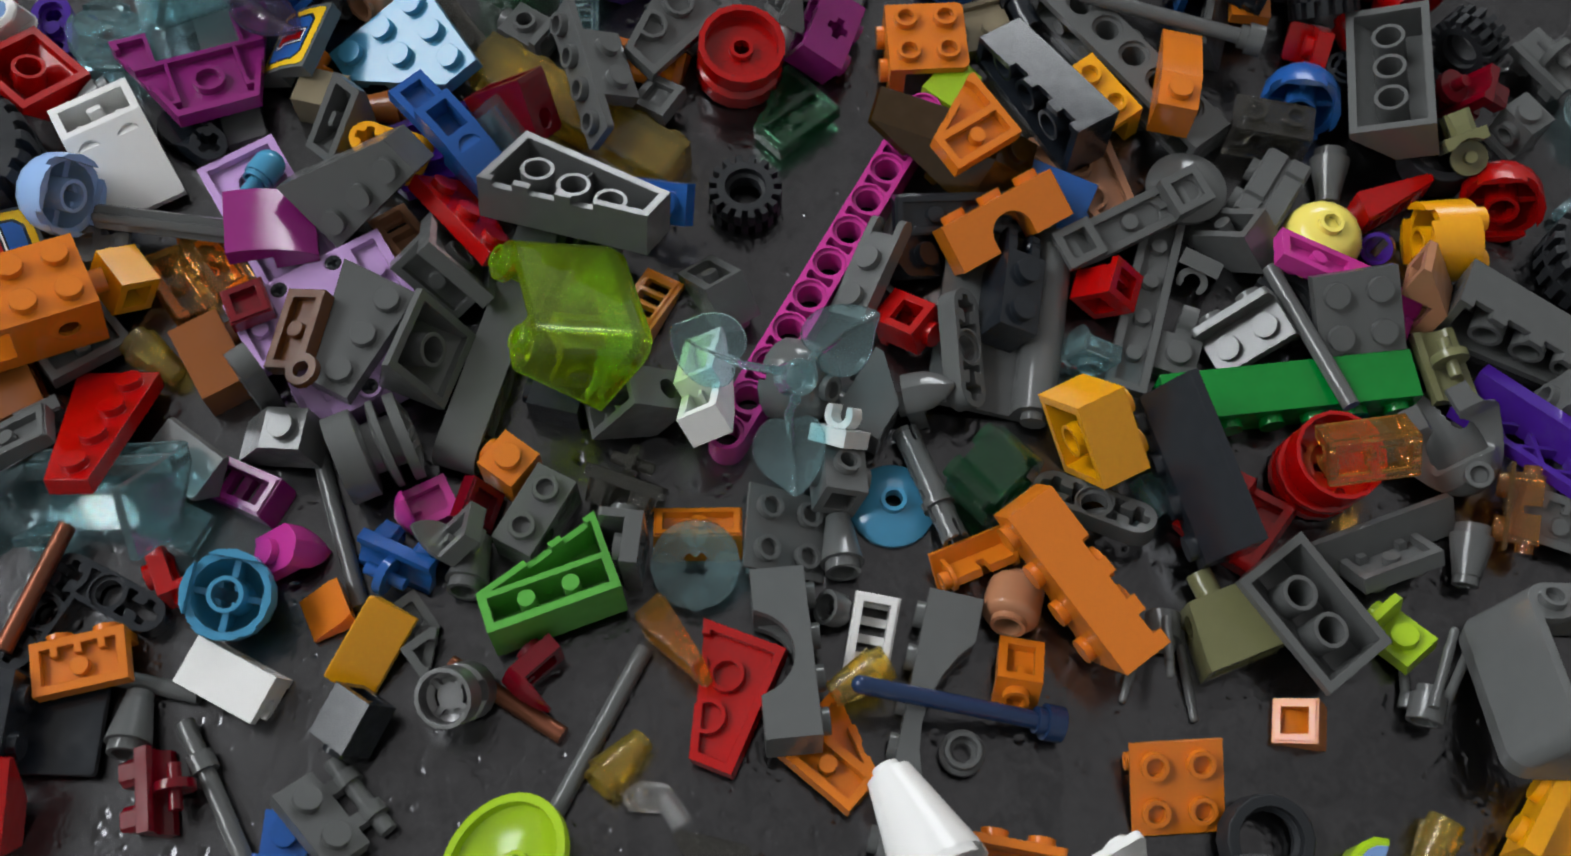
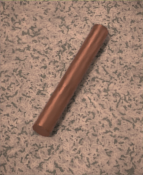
[0,521,76,654]
[447,656,569,744]

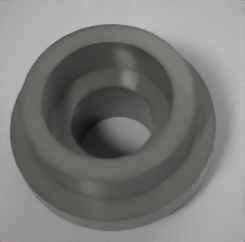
[938,729,986,777]

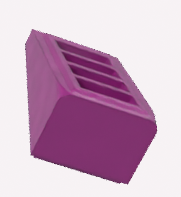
[210,455,296,529]

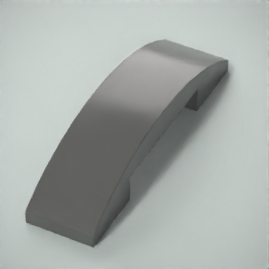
[1050,163,1216,272]

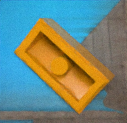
[323,595,419,693]

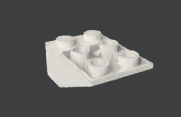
[47,77,187,210]

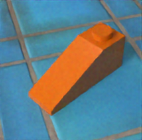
[1146,29,1203,138]

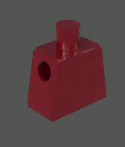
[464,65,561,152]

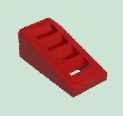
[1346,173,1434,235]

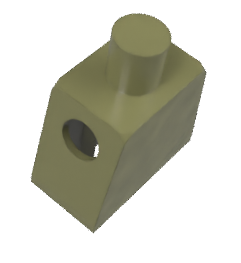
[1180,567,1285,684]

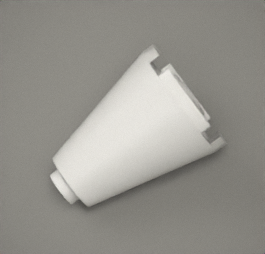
[868,758,988,856]

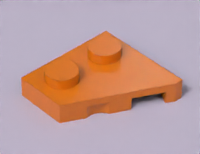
[930,72,1022,177]

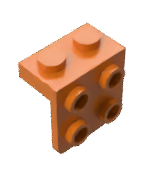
[875,2,970,93]

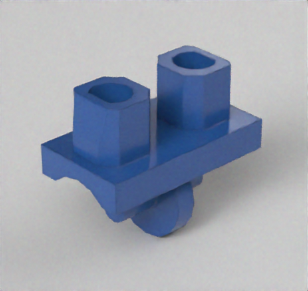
[357,519,440,596]

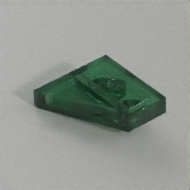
[753,64,840,161]

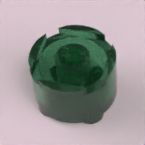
[942,422,1044,527]

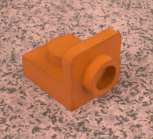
[991,635,1045,710]

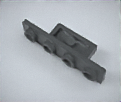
[550,0,640,150]
[1311,493,1456,595]

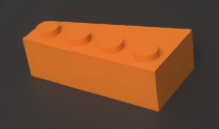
[993,484,1171,676]

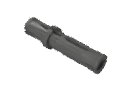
[892,424,969,547]

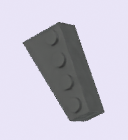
[1433,258,1571,385]

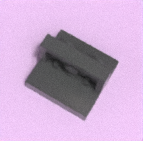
[390,212,495,319]

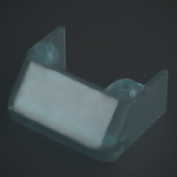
[0,440,192,561]

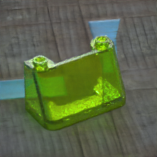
[488,240,653,411]

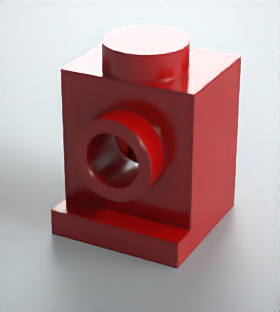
[1069,255,1144,319]
[872,288,940,355]

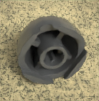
[757,337,841,425]

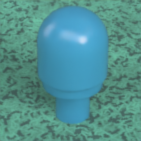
[240,149,285,189]

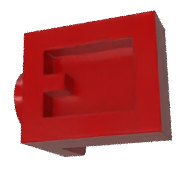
[1280,20,1336,69]

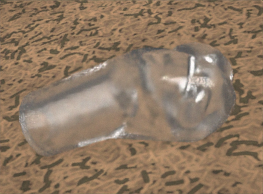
[622,781,693,832]

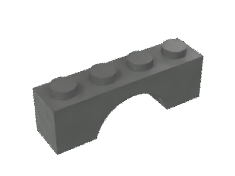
[749,565,832,758]

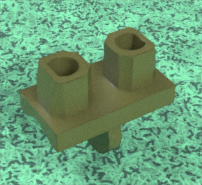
[1437,107,1491,176]
[1408,327,1478,407]

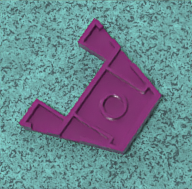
[108,3,268,128]

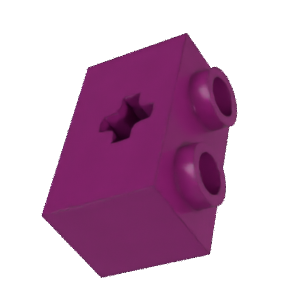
[784,0,866,85]

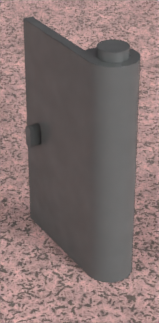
[929,227,1071,429]

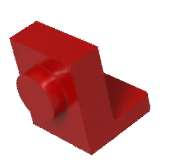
[141,541,183,609]

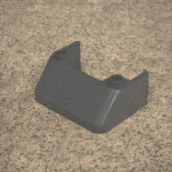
[1459,582,1571,780]

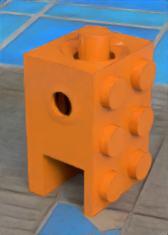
[0,233,110,373]

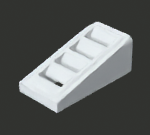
[840,590,901,683]

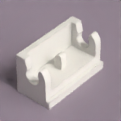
[172,635,293,725]

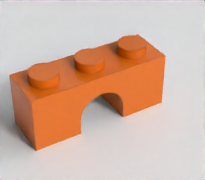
[932,167,1074,276]

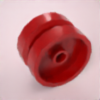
[696,4,785,109]

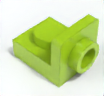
[1367,593,1438,676]

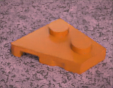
[777,687,875,817]

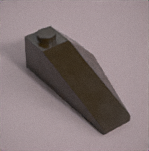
[867,86,1038,193]

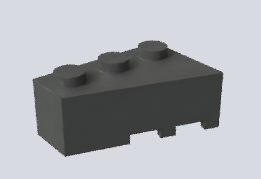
[276,124,434,248]

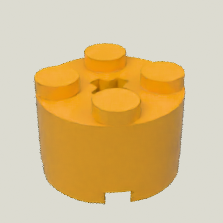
[1400,198,1489,282]

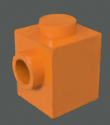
[477,429,543,502]

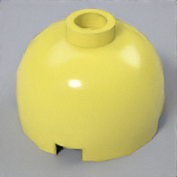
[1278,201,1362,278]

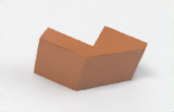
[1401,240,1453,334]

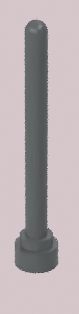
[1079,0,1268,57]

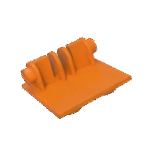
[1122,737,1225,836]

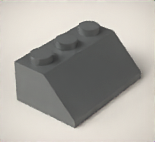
[1235,531,1393,696]

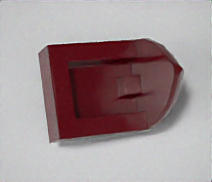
[502,633,565,713]

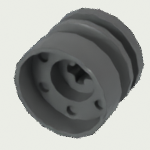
[319,392,427,505]

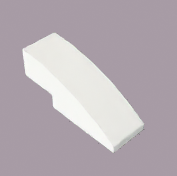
[673,326,735,448]

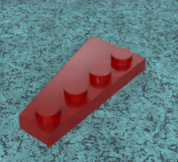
[43,370,165,494]

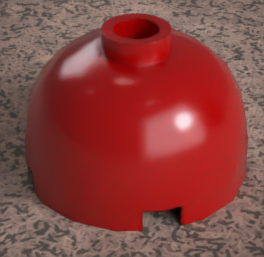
[1458,160,1547,243]

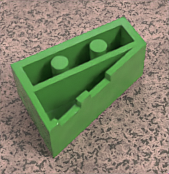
[475,510,628,657]

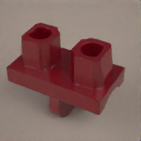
[1435,63,1510,122]
[118,744,197,839]

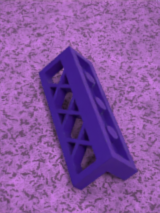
[1446,364,1571,499]

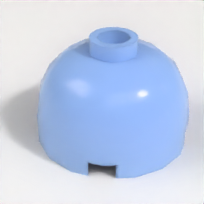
[15,152,107,237]

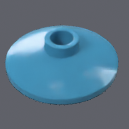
[851,465,933,548]

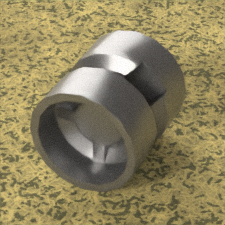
[414,660,497,730]

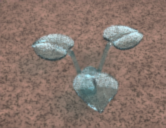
[670,304,880,496]

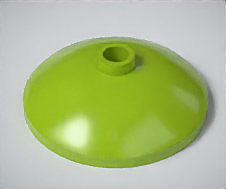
[443,792,570,856]

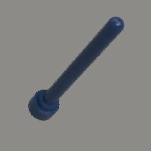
[851,675,1069,744]

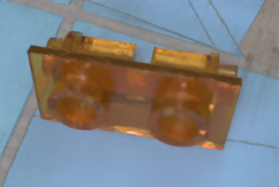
[1492,461,1547,555]

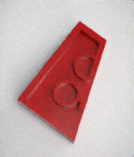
[407,174,519,268]
[689,618,789,780]

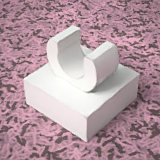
[807,403,871,450]

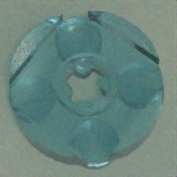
[65,0,151,73]
[650,519,741,611]

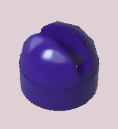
[1360,231,1396,265]

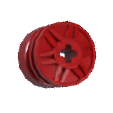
[1267,410,1387,521]

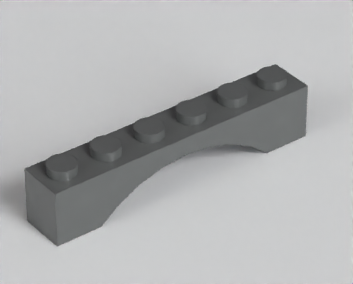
[866,587,984,856]

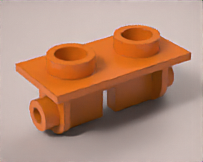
[928,525,1022,591]

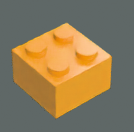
[1038,373,1151,490]

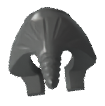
[1392,380,1504,497]

